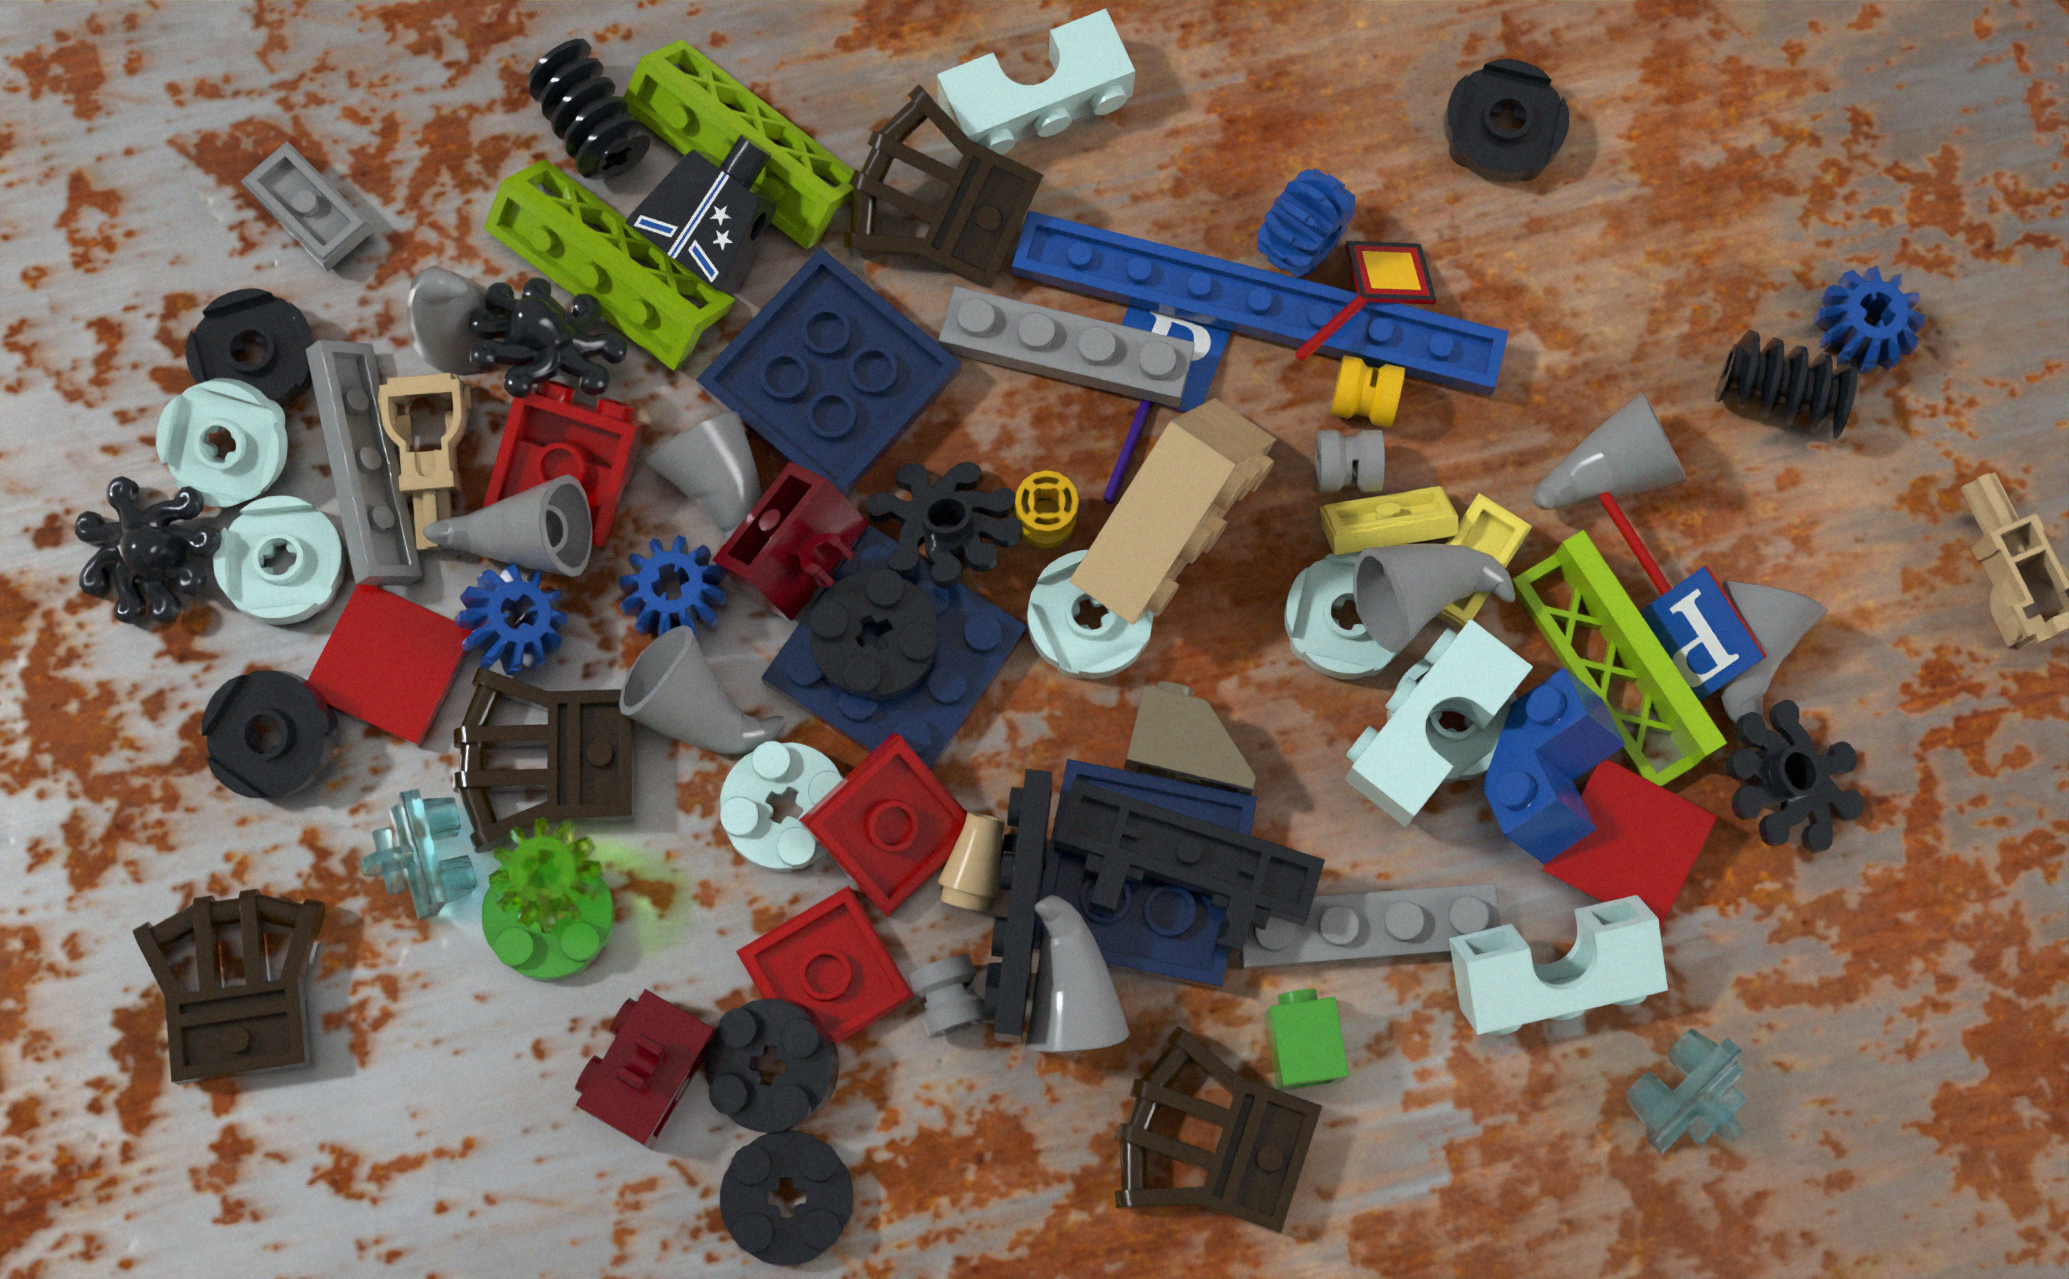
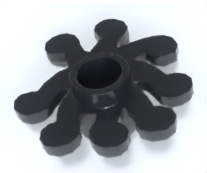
[469,277,628,398]
[866,462,1024,589]
[75,476,222,625]
[1726,699,1864,853]

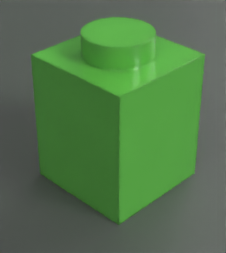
[1264,989,1349,1091]

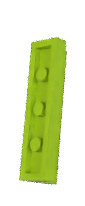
[623,39,854,250]
[483,159,735,371]
[1511,529,1727,787]

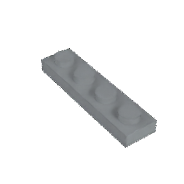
[938,286,1195,408]
[306,339,423,586]
[1241,883,1501,970]

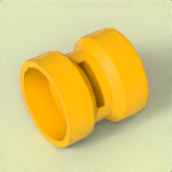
[1330,355,1405,428]
[1014,470,1079,549]

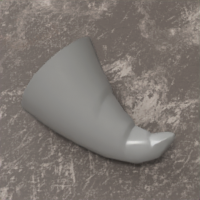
[406,266,505,375]
[1532,392,1687,510]
[644,412,762,576]
[423,474,592,577]
[1353,543,1515,653]
[1719,581,1828,731]
[619,625,785,754]
[1025,895,1130,1053]

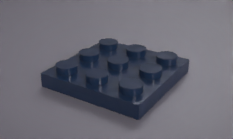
[696,247,961,497]
[761,524,1027,771]
[1033,759,1258,990]

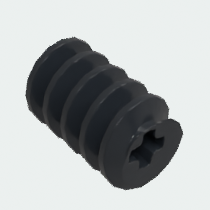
[527,39,650,180]
[1715,330,1857,440]

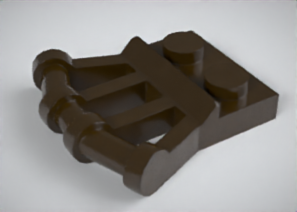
[843,84,1044,288]
[453,668,635,853]
[133,889,325,1085]
[1114,1026,1322,1235]

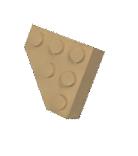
[1069,398,1277,625]

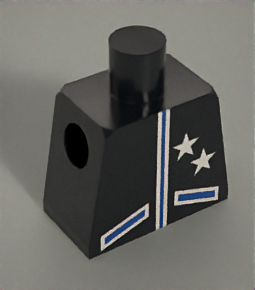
[625,134,777,293]

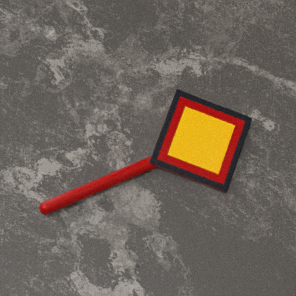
[1295,241,1436,361]

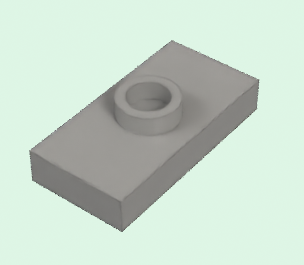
[241,141,373,272]

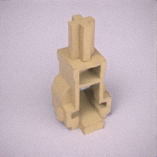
[378,373,473,551]
[1960,472,2069,650]

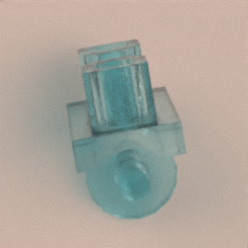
[360,789,477,920]
[1626,1029,1747,1154]

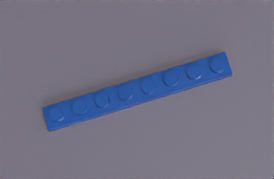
[1012,210,1509,396]

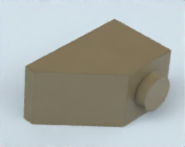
[1124,681,1256,795]

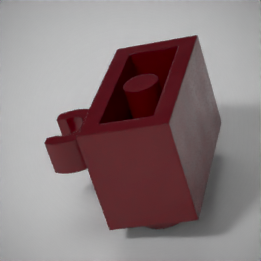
[712,461,869,621]
[575,989,716,1150]

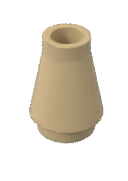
[938,812,1005,912]

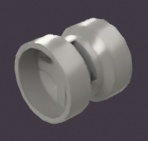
[1315,430,1385,492]
[908,954,985,1038]

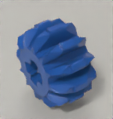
[1257,168,1355,277]
[1813,266,1926,375]
[618,535,728,640]
[454,564,568,676]

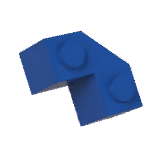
[1482,667,1625,864]

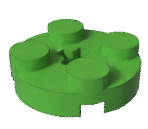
[482,849,615,982]

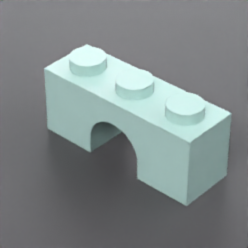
[937,9,1135,155]
[1344,619,1533,828]
[1449,895,1668,1035]

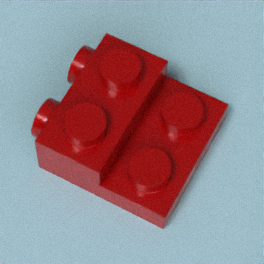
[482,380,648,548]

